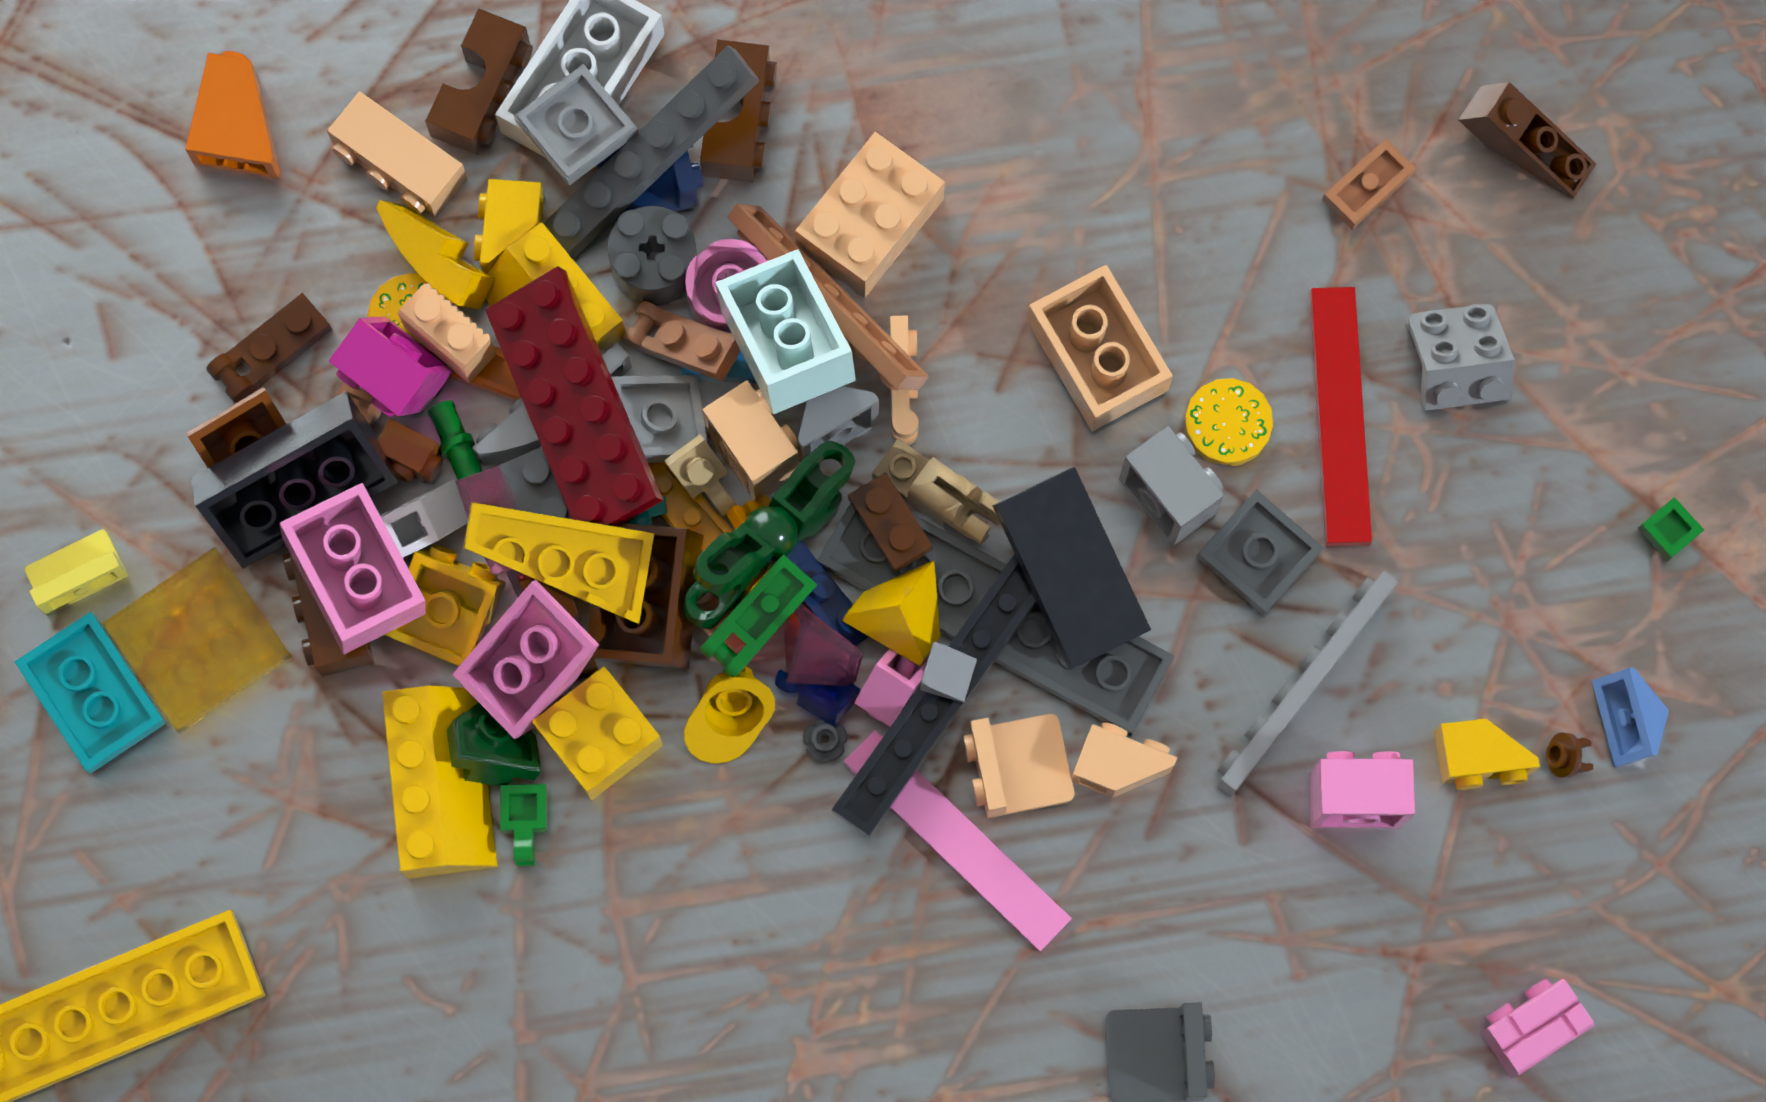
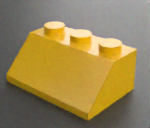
[485,222,625,350]

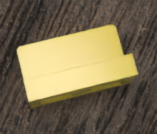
[25,529,129,616]

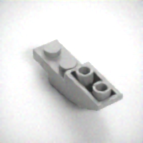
[473,343,632,466]

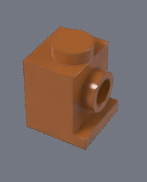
[378,419,443,483]

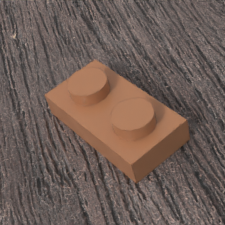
[1322,138,1416,230]

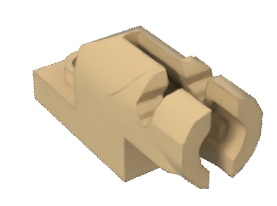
[872,438,1000,544]

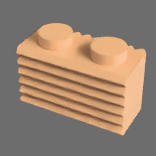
[398,283,496,383]

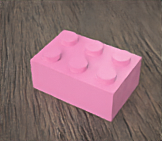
[280,483,426,654]

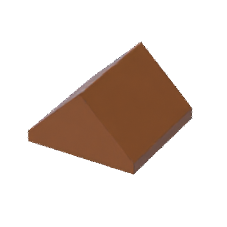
[186,387,286,468]

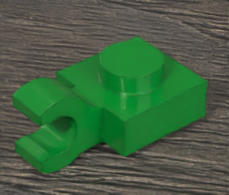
[500,784,548,867]

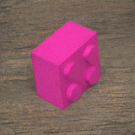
[329,316,454,417]

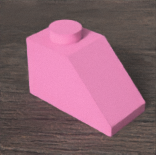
[855,649,930,727]

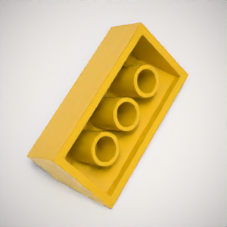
[382,685,498,879]

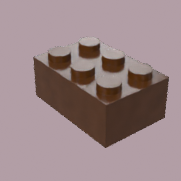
[588,523,704,669]

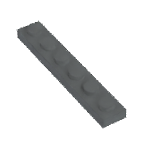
[543,45,760,259]

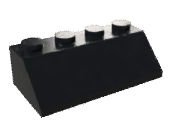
[191,391,398,569]

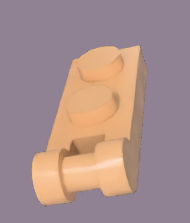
[890,315,919,446]

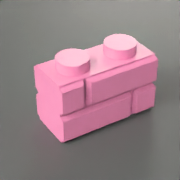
[1480,977,1595,1078]

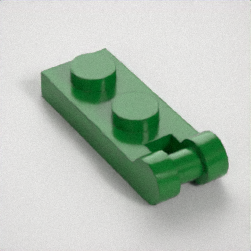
[699,554,817,678]

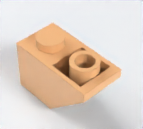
[1071,722,1177,798]

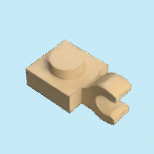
[664,434,737,517]

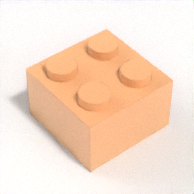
[702,380,800,502]

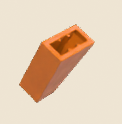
[185,51,280,178]

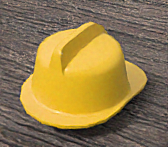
[684,666,775,764]

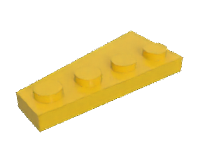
[463,502,654,624]

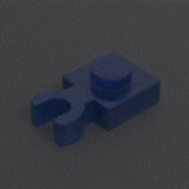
[775,655,861,727]

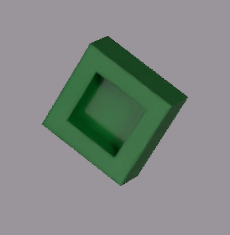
[1638,497,1704,561]

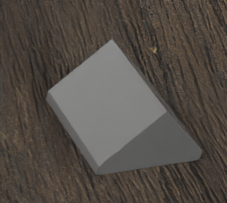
[798,386,879,463]

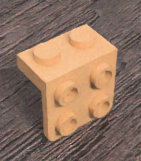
[963,714,1075,819]

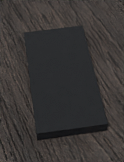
[992,466,1151,669]

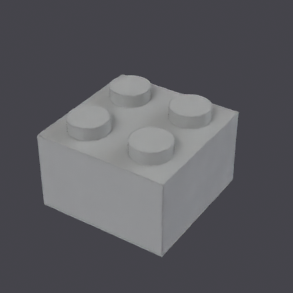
[1119,425,1224,548]

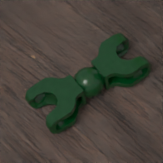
[682,441,855,629]

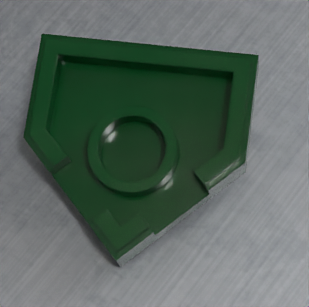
[447,702,541,786]

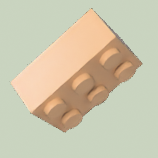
[795,132,945,298]
[1027,265,1173,432]

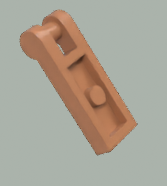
[621,301,741,382]

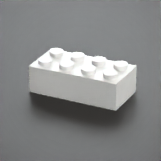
[495,0,665,157]

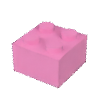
[1309,751,1415,828]

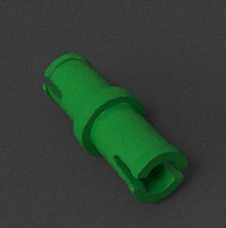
[427,400,483,491]

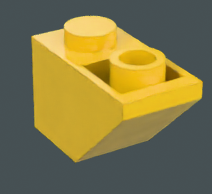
[474,179,545,273]
[1434,719,1540,790]

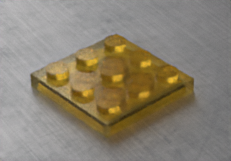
[102,547,292,734]

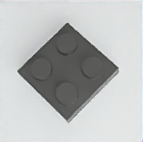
[1197,489,1324,616]

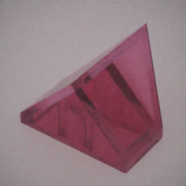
[784,604,863,686]

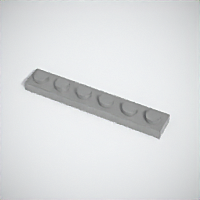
[1217,571,1398,798]

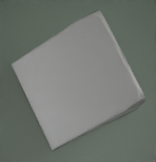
[920,642,977,703]

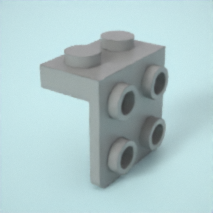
[1408,304,1515,411]

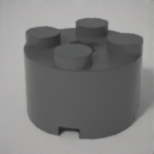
[608,206,698,306]

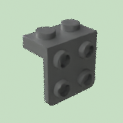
[1105,1002,1215,1102]

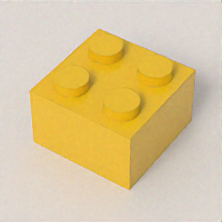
[532,666,663,801]

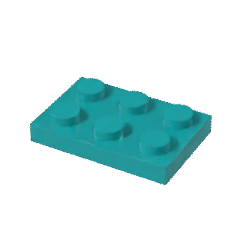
[14,611,166,774]

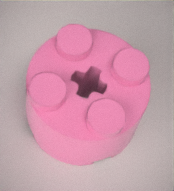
[685,239,768,334]

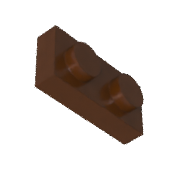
[848,472,933,573]

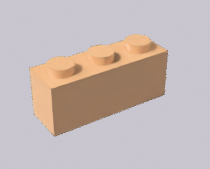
[327,91,467,219]

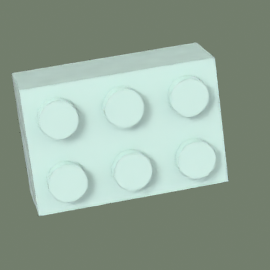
[715,249,856,414]

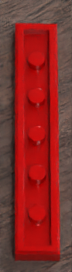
[1309,287,1372,547]

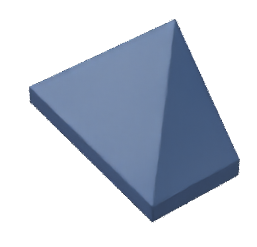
[1592,668,1669,767]

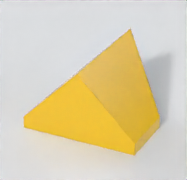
[843,560,941,666]

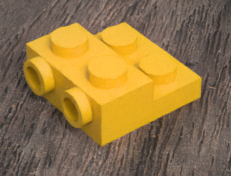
[385,544,506,666]

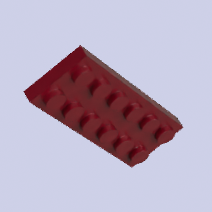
[485,266,664,527]

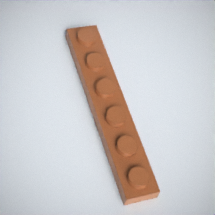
[727,204,929,391]

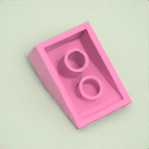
[452,580,599,739]

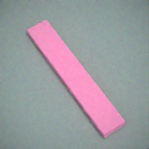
[843,730,1072,953]

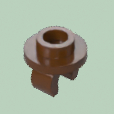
[1546,732,1593,778]

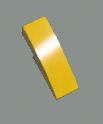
[376,200,495,309]

